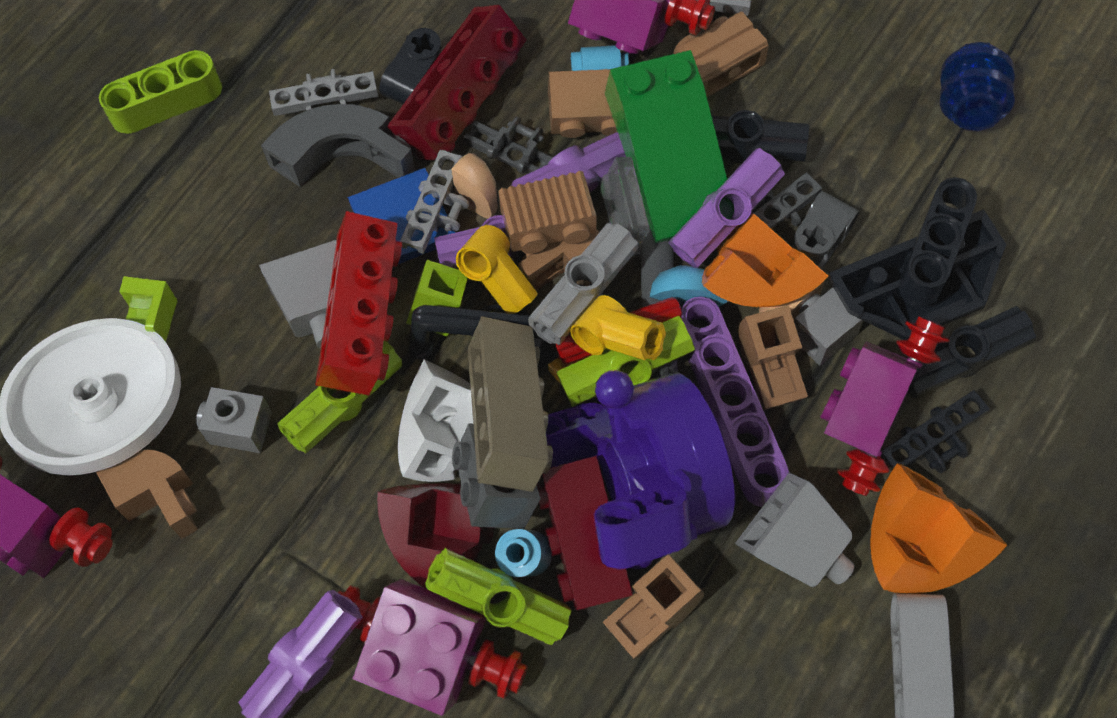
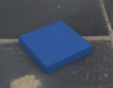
[348,168,455,264]

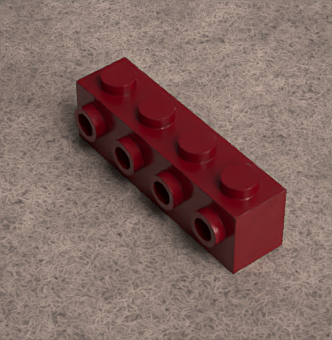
[387,5,527,160]

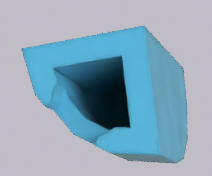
[650,265,728,307]

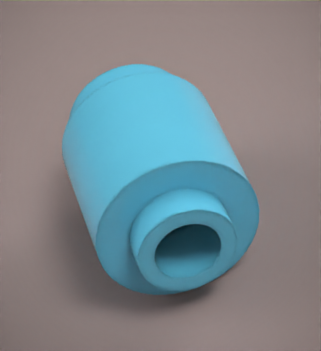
[571,45,629,71]
[495,529,552,577]

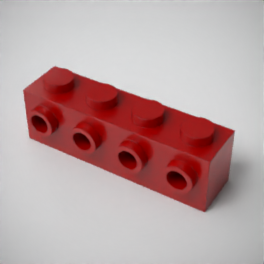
[315,211,402,396]

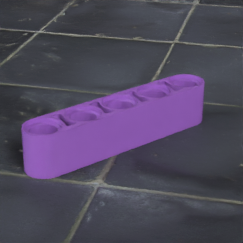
[681,296,789,507]

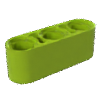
[99,50,222,134]

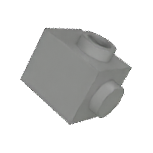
[794,287,863,366]
[197,387,272,453]

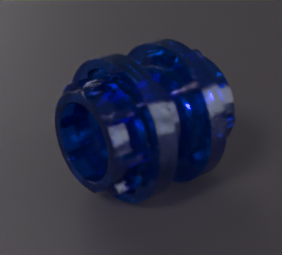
[940,42,1015,131]

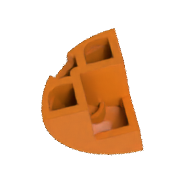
[702,213,829,307]
[870,463,1007,594]

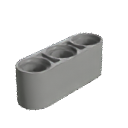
[890,593,954,718]

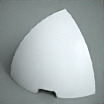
[398,360,473,482]

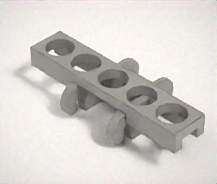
[269,69,378,116]
[400,150,470,254]

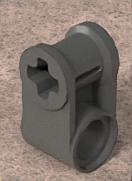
[792,191,860,269]

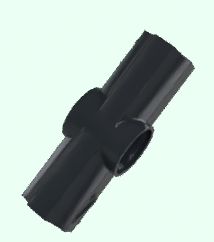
[711,110,809,164]
[906,306,1036,398]

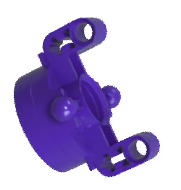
[546,370,735,571]

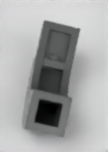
[261,104,415,188]

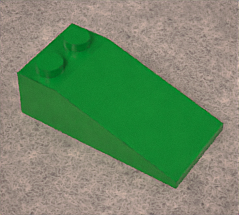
[604,50,734,243]

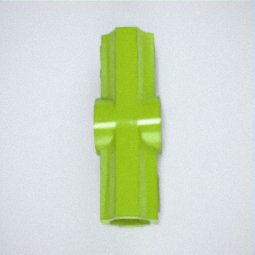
[556,316,695,407]
[278,341,402,454]
[425,548,571,646]

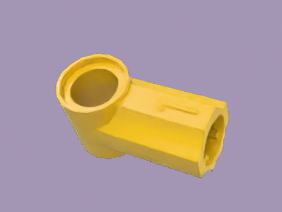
[456,225,538,314]
[570,295,666,361]

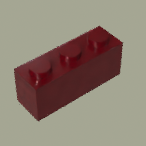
[537,456,633,610]

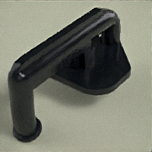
[409,305,558,370]

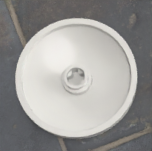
[0,318,181,475]

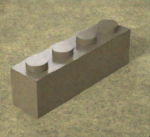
[468,316,553,492]

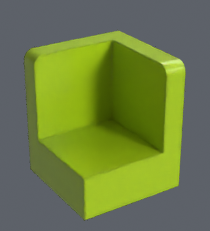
[119,276,177,342]

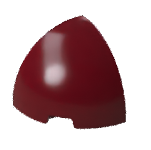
[377,483,495,589]

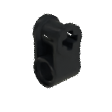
[379,28,441,104]

